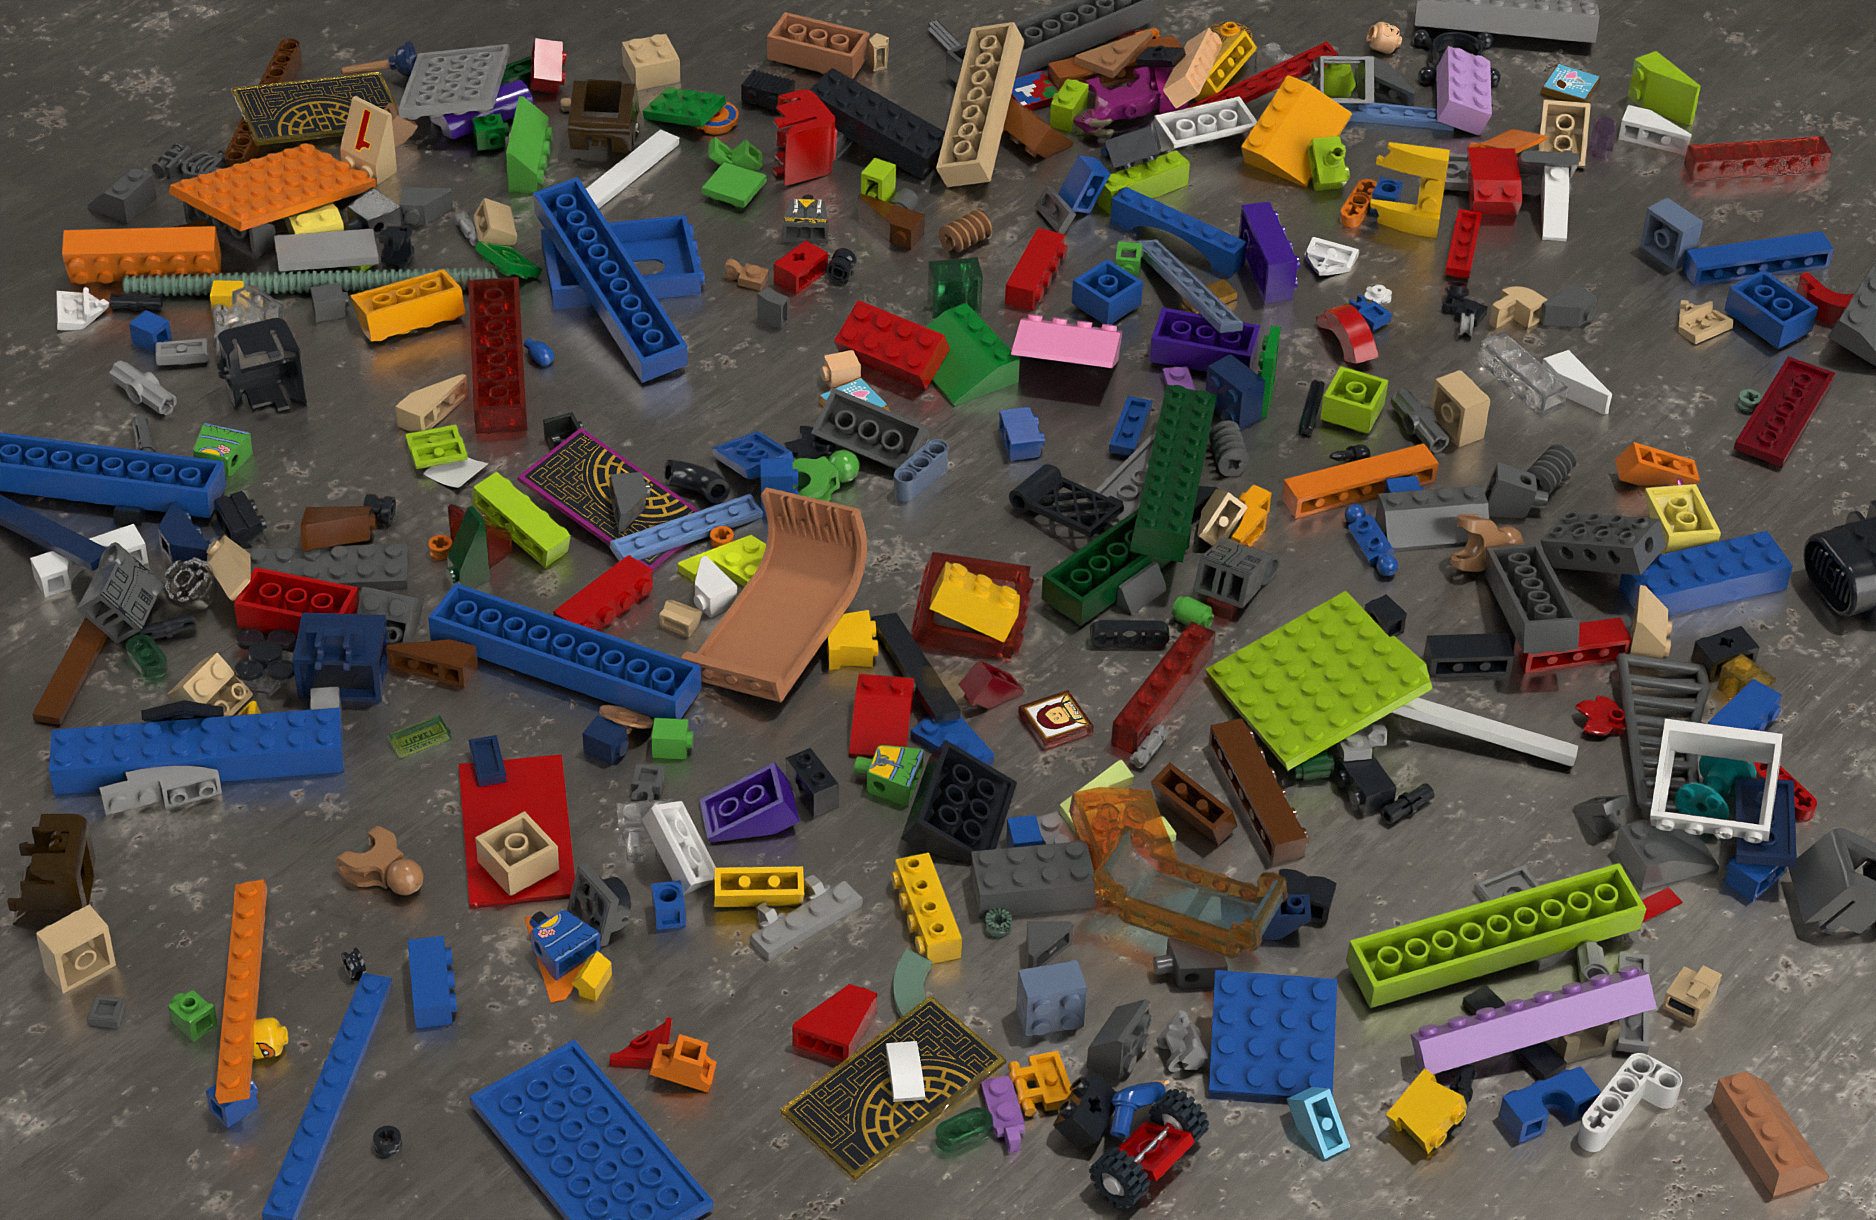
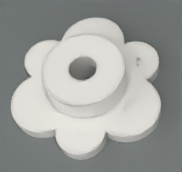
[1364,285,1392,304]

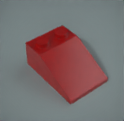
[1467,147,1522,215]
[849,674,914,759]

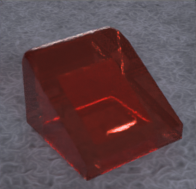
[1206,597,1238,621]

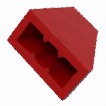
[792,984,877,1064]

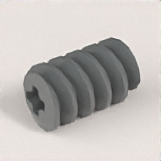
[1209,420,1249,477]
[1526,444,1577,495]

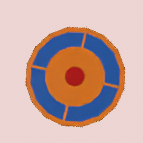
[695,102,739,135]

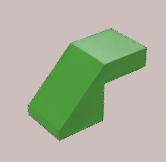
[708,137,762,170]

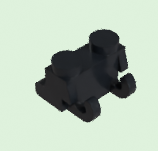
[379,225,415,272]

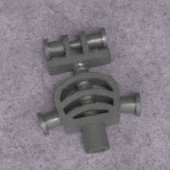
[152,143,225,180]

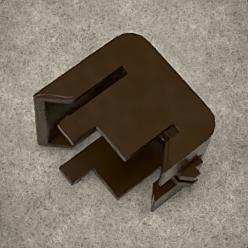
[568,79,640,153]
[7,814,95,925]

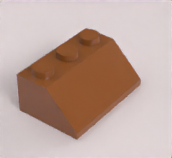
[1002,98,1074,159]

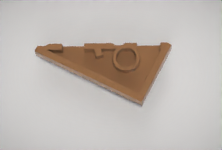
[1074,30,1153,78]

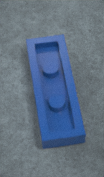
[1109,396,1153,456]

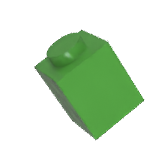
[652,718,694,759]

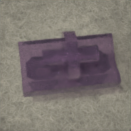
[1589,117,1618,159]

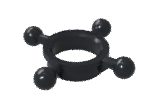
[1412,29,1501,86]

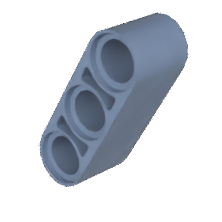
[894,439,948,502]

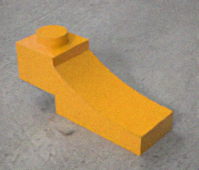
[1231,484,1272,546]

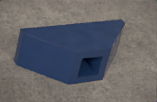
[158,502,211,570]
[1220,894,1311,940]

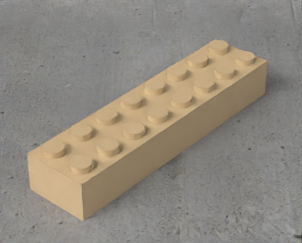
[936,22,1024,187]

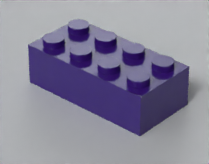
[1238,202,1300,303]
[1150,307,1260,372]

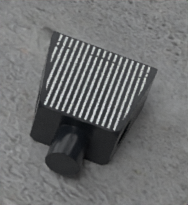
[343,187,404,239]

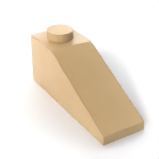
[395,374,469,433]
[206,535,251,601]

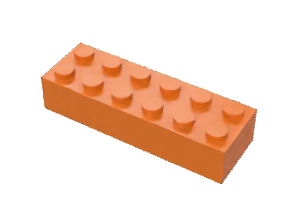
[62,226,221,284]

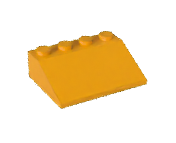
[1241,75,1352,187]

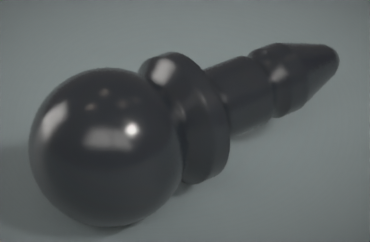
[1329,444,1371,463]

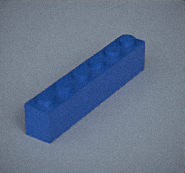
[1683,231,1834,287]

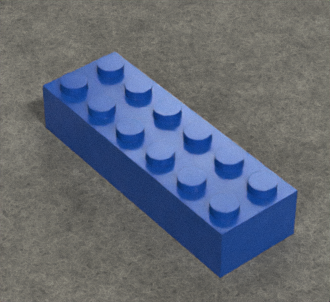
[1619,531,1793,616]

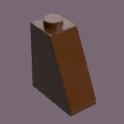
[300,506,376,550]

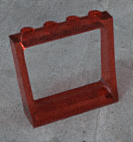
[910,552,1034,659]

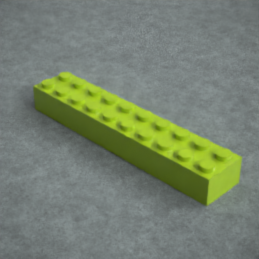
[1346,863,1646,1008]

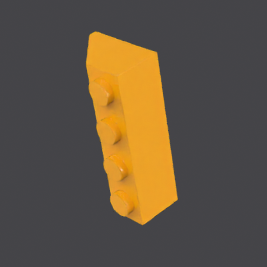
[350,269,466,342]

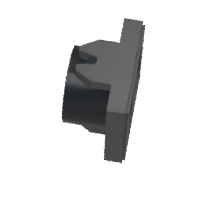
[567,863,632,947]

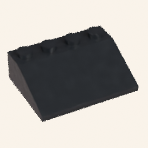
[901,740,1017,863]

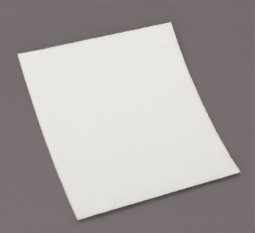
[423,458,489,488]

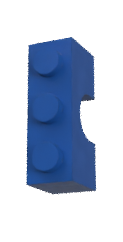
[1499,1066,1601,1142]

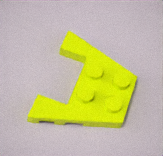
[677,535,766,587]

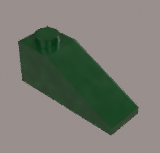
[446,505,490,588]

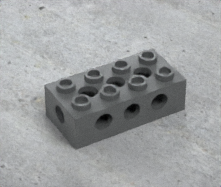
[1540,511,1666,575]

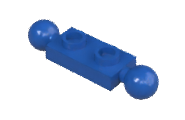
[1345,504,1398,576]

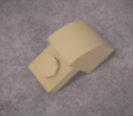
[1489,286,1548,329]

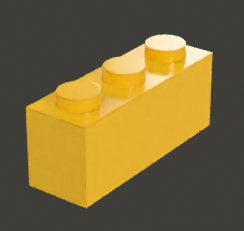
[713,866,804,907]

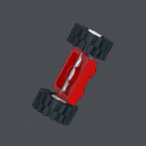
[1089,1089,1209,1209]

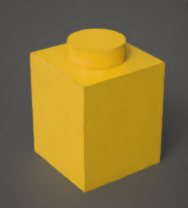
[210,280,249,316]

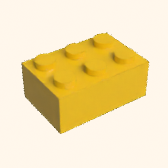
[929,562,1020,642]

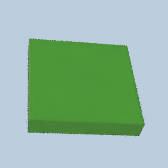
[702,162,766,208]

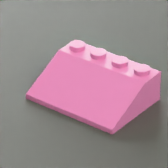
[1011,314,1122,368]

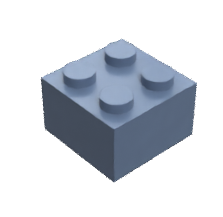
[1640,197,1703,270]
[1016,960,1087,1037]

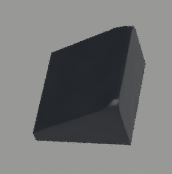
[113,505,147,526]

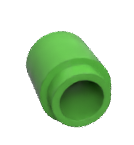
[1171,596,1214,632]

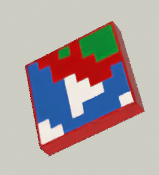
[1011,70,1059,110]

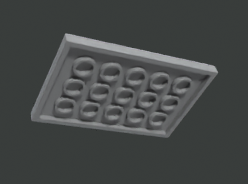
[398,44,510,120]

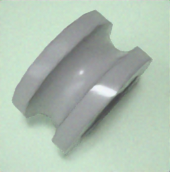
[1459,313,1474,336]

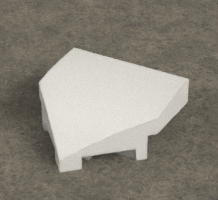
[1304,237,1359,276]
[56,287,109,330]

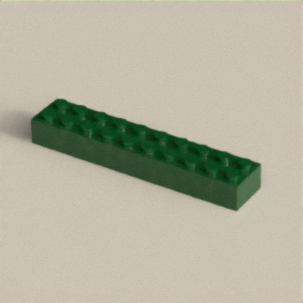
[1130,384,1217,563]

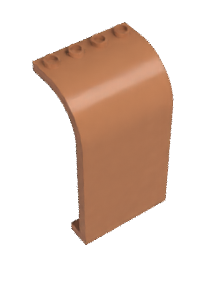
[681,487,867,702]

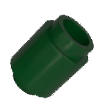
[1292,750,1334,781]

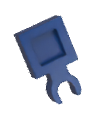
[1349,295,1392,331]

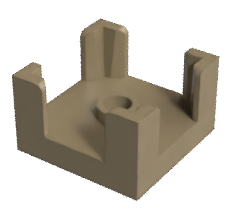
[1547,1020,1622,1064]

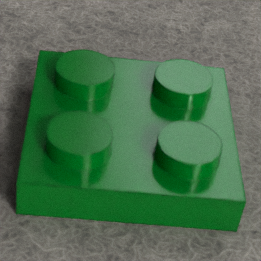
[475,241,543,279]

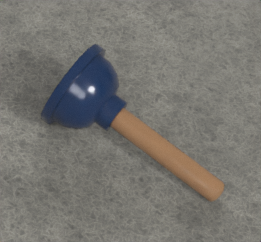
[341,41,417,76]

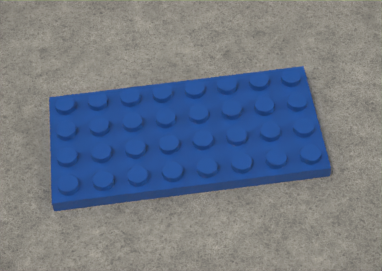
[469,1039,714,1220]

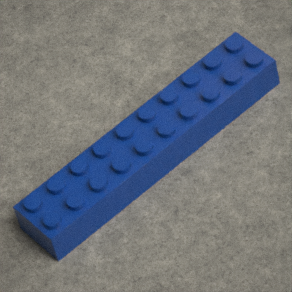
[533,177,688,383]
[0,432,226,518]
[428,583,702,719]
[49,707,344,795]

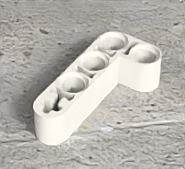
[1577,1053,1682,1152]

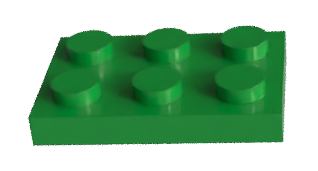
[642,87,726,127]
[1258,325,1281,418]

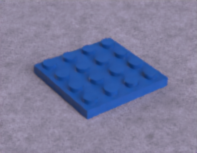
[1208,970,1337,1098]

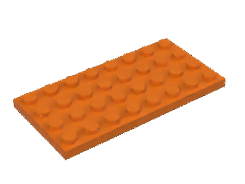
[169,144,377,231]

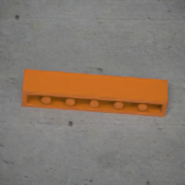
[1282,444,1439,519]

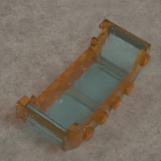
[1092,825,1288,959]

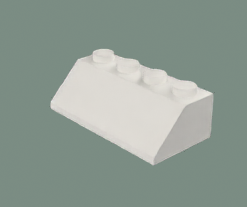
[1154,96,1257,152]

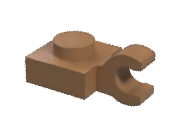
[724,259,769,291]

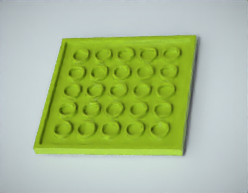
[1205,591,1433,770]

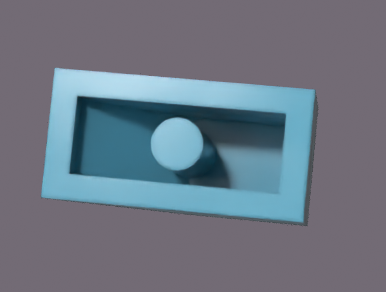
[1287,1087,1350,1159]

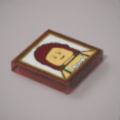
[1018,690,1094,750]

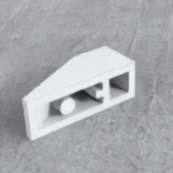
[1618,105,1691,156]
[1540,166,1569,241]
[1540,350,1612,415]

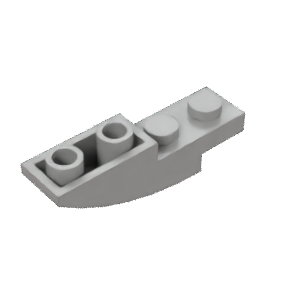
[99,766,222,815]

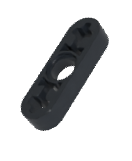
[1090,620,1170,648]

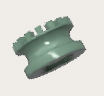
[1737,389,1762,413]
[985,908,1012,938]

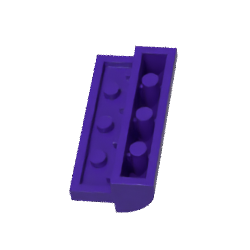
[429,79,535,139]

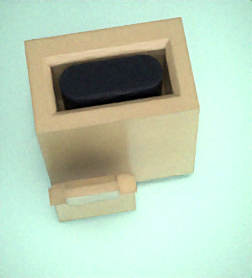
[1662,965,1722,1024]

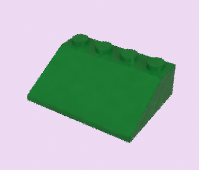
[926,303,1020,407]

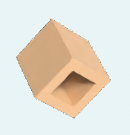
[821,350,861,389]

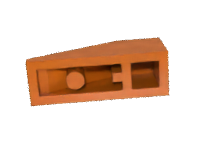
[1615,442,1700,486]

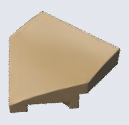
[1679,300,1733,344]

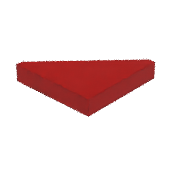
[609,1017,672,1068]

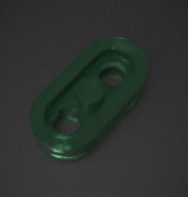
[126,635,168,678]
[935,1107,993,1152]

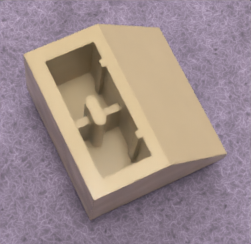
[167,653,254,716]

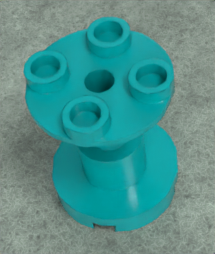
[1675,755,1756,820]

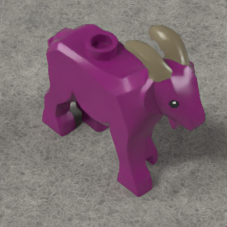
[1074,66,1161,139]

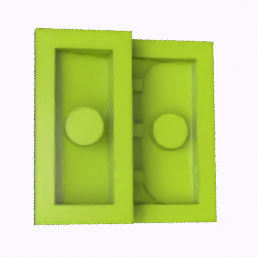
[405,425,468,469]

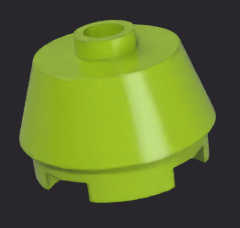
[1310,64,1356,98]

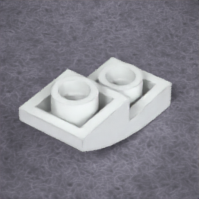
[886,1041,925,1102]

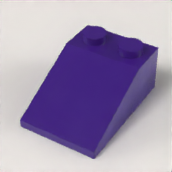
[699,762,800,842]

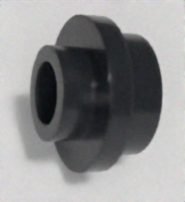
[1444,281,1469,300]

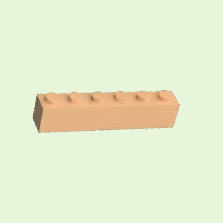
[1163,28,1222,109]

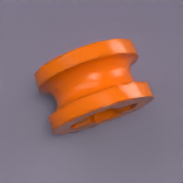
[710,526,734,549]
[428,535,452,561]

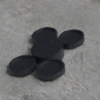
[235,629,296,681]

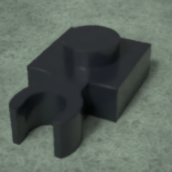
[1441,295,1488,327]

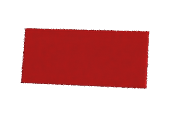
[1642,887,1683,922]

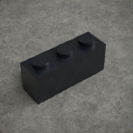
[1424,633,1514,678]

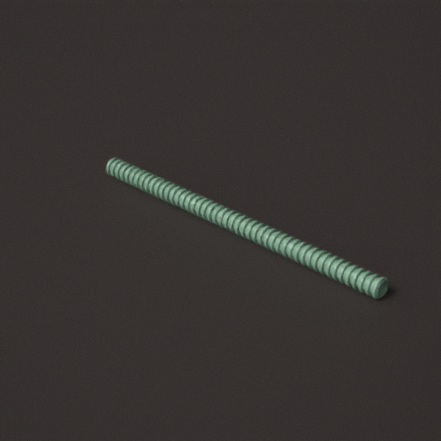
[123,267,498,296]

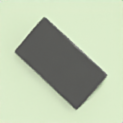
[1117,561,1166,615]

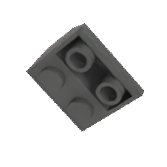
[357,587,424,644]
[1086,999,1153,1082]

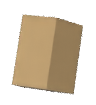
[869,33,889,71]
[659,600,703,638]

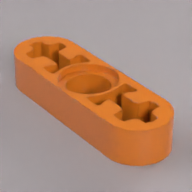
[1339,179,1377,228]

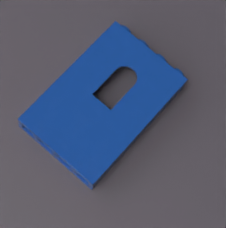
[541,215,705,309]

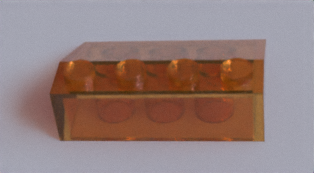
[1069,787,1188,908]

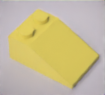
[284,202,344,235]
[1645,484,1721,554]

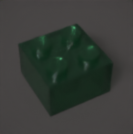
[928,257,983,319]

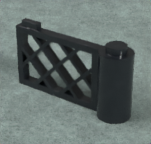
[1009,464,1124,538]

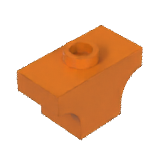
[649,1034,717,1092]

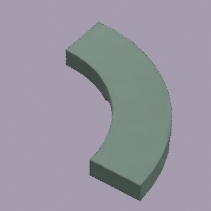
[893,949,932,1021]

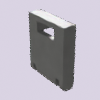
[1517,150,1579,177]

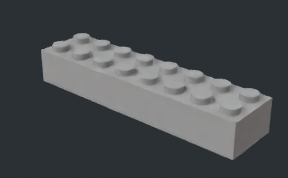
[1414,0,1600,43]

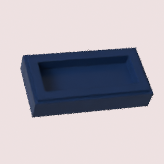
[468,735,507,787]

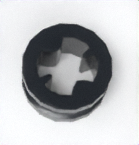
[341,948,366,978]
[373,1126,402,1156]

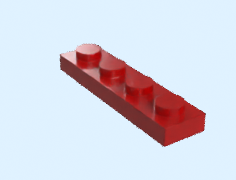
[1445,209,1482,278]

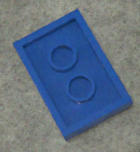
[712,431,794,479]

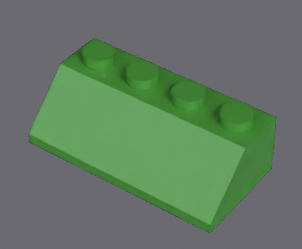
[506,96,553,193]

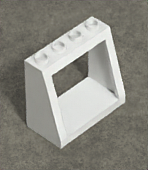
[1650,719,1783,843]

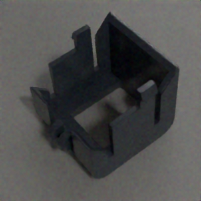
[217,318,308,411]

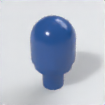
[524,338,554,366]

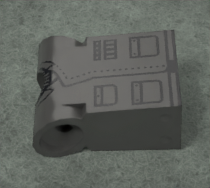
[1193,536,1280,608]
[77,542,166,644]

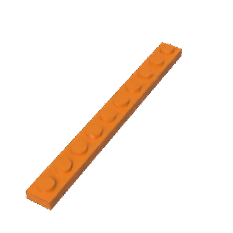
[215,879,267,1104]

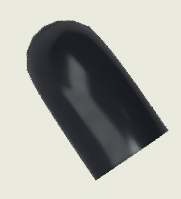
[662,459,730,503]

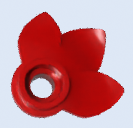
[1575,695,1626,736]

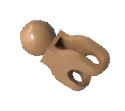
[1450,514,1523,572]
[335,826,424,896]

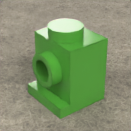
[1115,241,1142,277]
[168,990,218,1042]

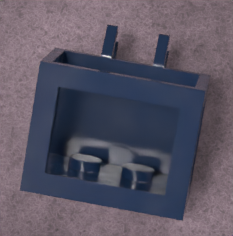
[293,613,389,702]

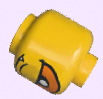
[253,1017,288,1060]

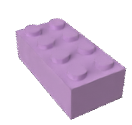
[1437,46,1492,136]

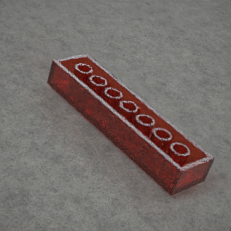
[468,277,528,434]

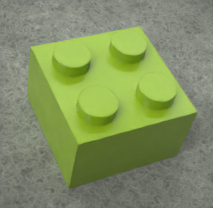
[1320,366,1389,434]

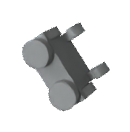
[1156,1011,1210,1072]

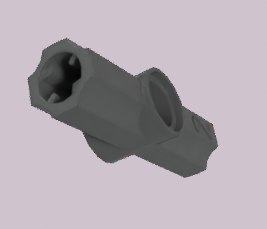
[1390,388,1449,454]

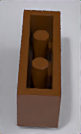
[1151,762,1237,846]

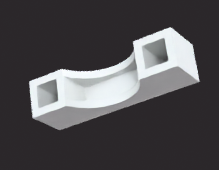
[30,524,149,598]

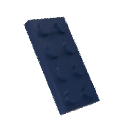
[1734,777,1797,867]

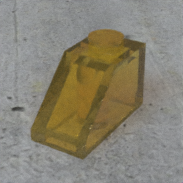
[1717,654,1776,700]

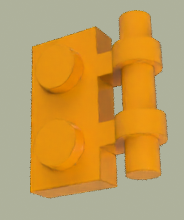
[1008,1050,1071,1116]

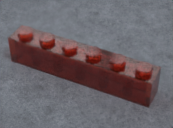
[1684,136,1832,181]
[1111,621,1216,755]

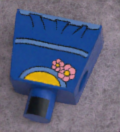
[529,910,600,980]

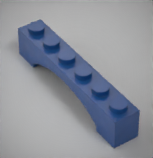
[1111,187,1247,277]

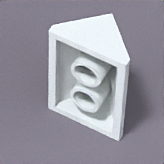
[642,801,716,896]

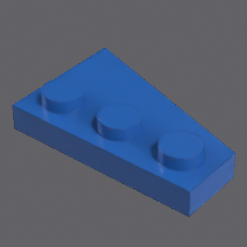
[910,715,994,766]

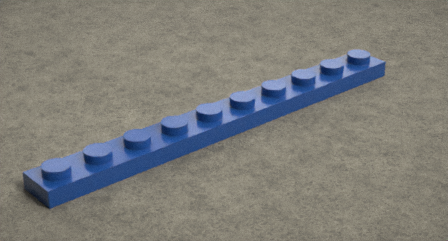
[262,973,393,1220]

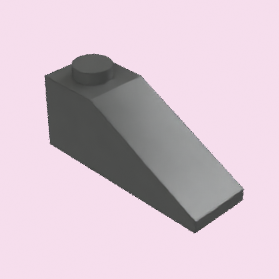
[1354,55,1416,106]

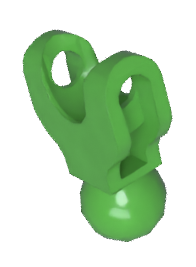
[792,450,860,502]

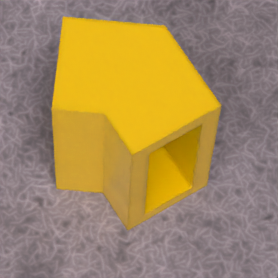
[571,951,612,1001]

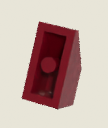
[958,660,1025,709]

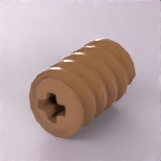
[939,209,993,253]

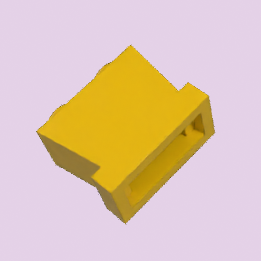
[826,610,878,670]
[1385,1068,1467,1154]

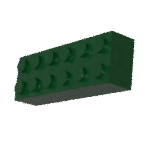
[1041,508,1191,626]

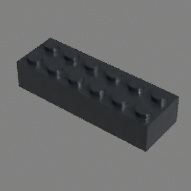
[809,68,945,180]

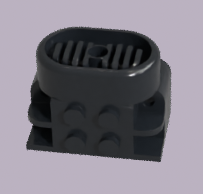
[1803,500,1876,625]

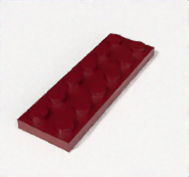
[1734,356,1835,466]

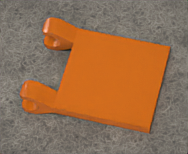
[1468,129,1547,154]

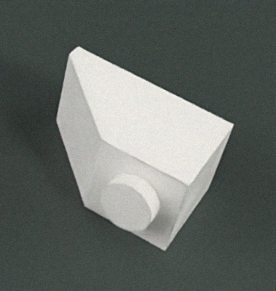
[693,556,737,618]

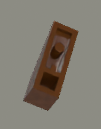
[858,193,925,249]
[386,639,478,688]

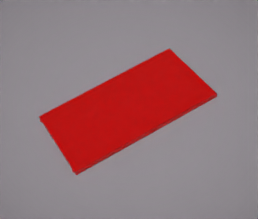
[459,754,575,908]

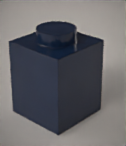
[582,715,629,765]

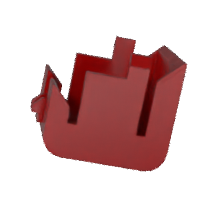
[772,89,837,186]

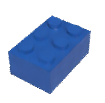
[1724,270,1818,349]

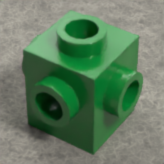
[473,114,509,150]

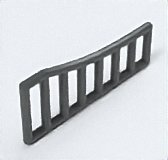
[1616,653,1710,813]

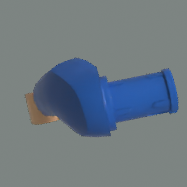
[1110,1080,1170,1138]

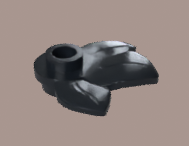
[784,426,836,459]

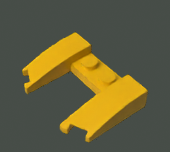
[1370,142,1450,239]

